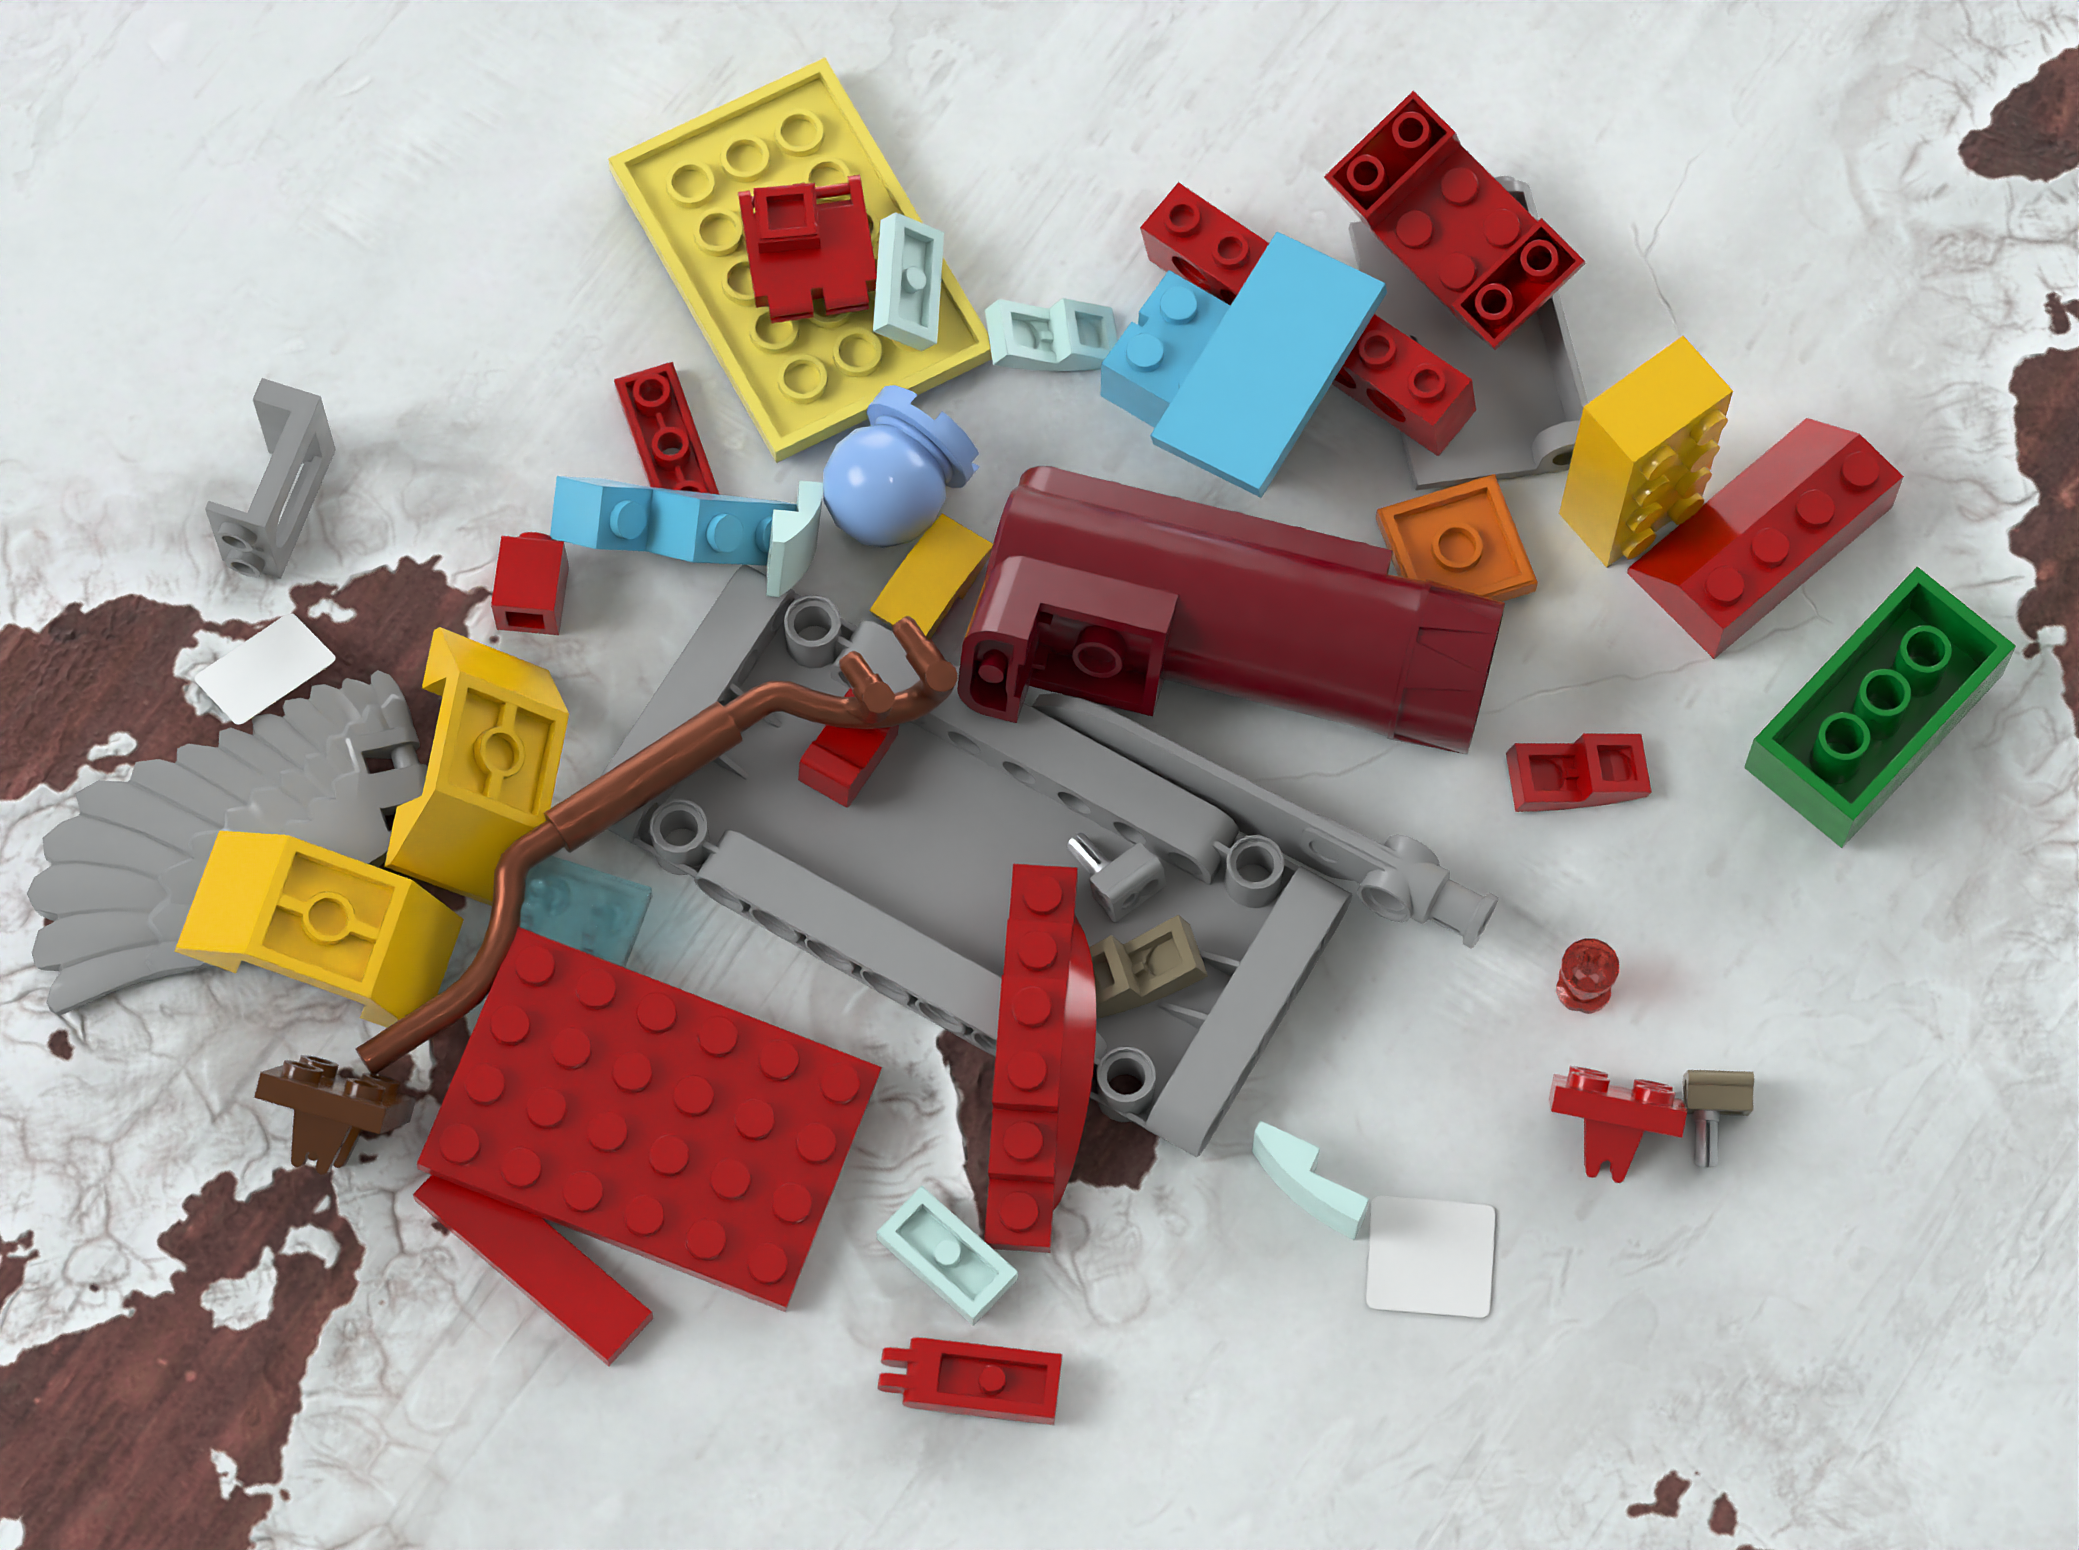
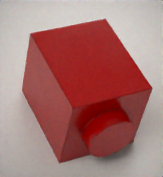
[491,532,569,635]

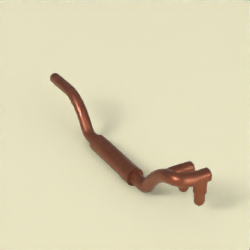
[355,616,958,1076]

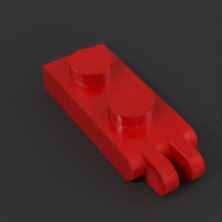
[877,1337,1062,1425]

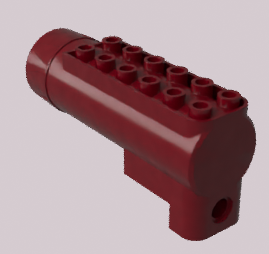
[957,466,1505,755]

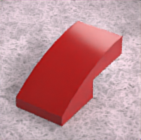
[1506,733,1652,812]

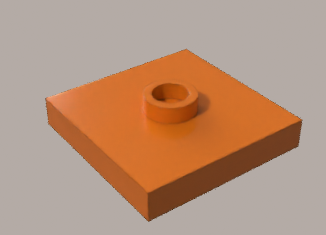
[1376,474,1538,602]

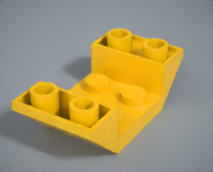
[384,627,569,906]
[174,831,464,1028]

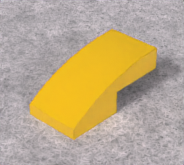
[869,513,993,640]

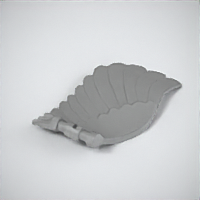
[27,670,428,1016]

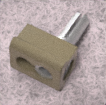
[1683,1070,1754,1168]

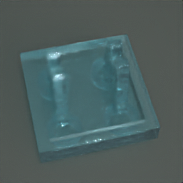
[520,856,653,968]

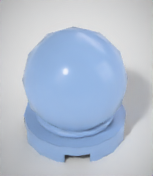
[823,385,979,548]

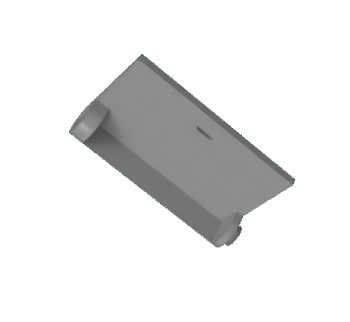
[1348,176,1588,491]

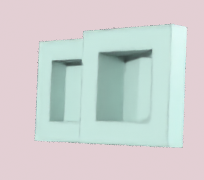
[985,298,1118,371]
[766,480,823,597]
[1252,1121,1369,1240]

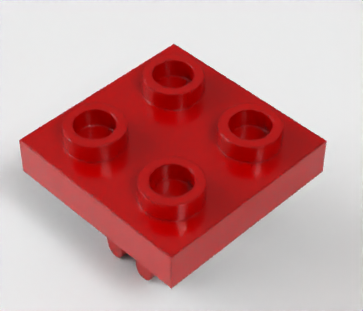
[1549,1066,1687,1183]

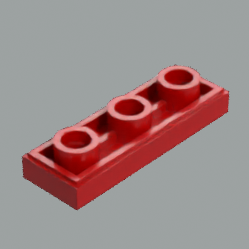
[614,361,720,495]

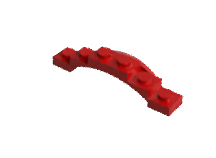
[984,863,1096,1253]

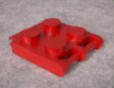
[738,174,877,324]

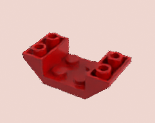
[1324,90,1586,350]

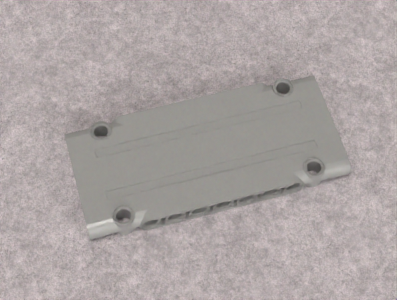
[600,565,1352,1158]

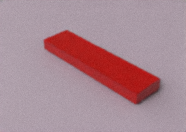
[413,1175,653,1366]

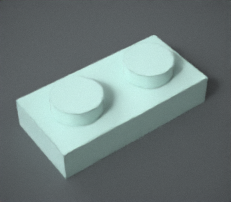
[873,212,944,351]
[876,1186,1018,1326]

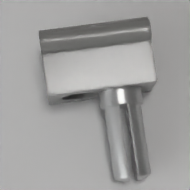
[1067,833,1167,922]

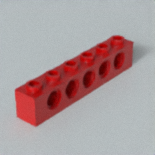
[1140,182,1476,456]

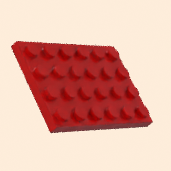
[417,927,882,1312]

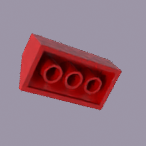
[1627,418,1904,659]

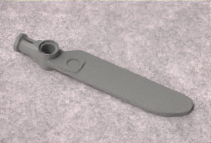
[1032,693,1499,949]

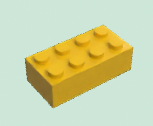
[1559,336,1733,568]

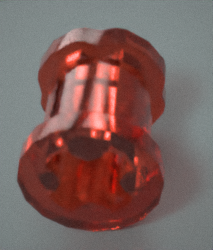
[1556,938,1619,1014]

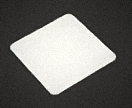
[195,614,336,725]
[1365,1196,1496,1318]

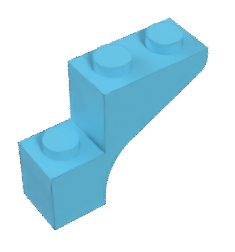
[550,476,797,566]

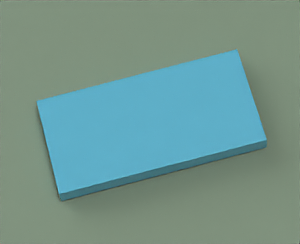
[1150,231,1387,498]

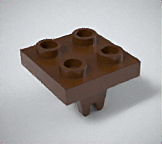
[254,1055,417,1175]

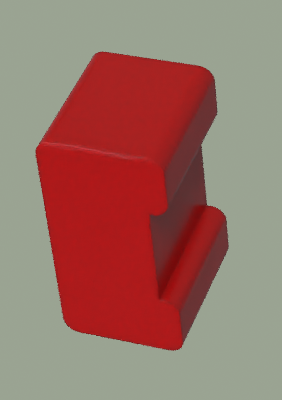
[798,687,899,808]

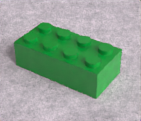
[1744,566,2016,848]

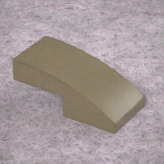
[1089,915,1208,1019]

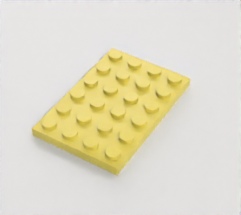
[608,58,992,463]

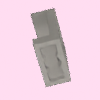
[205,378,336,579]

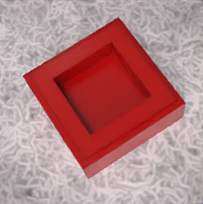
[753,183,821,253]

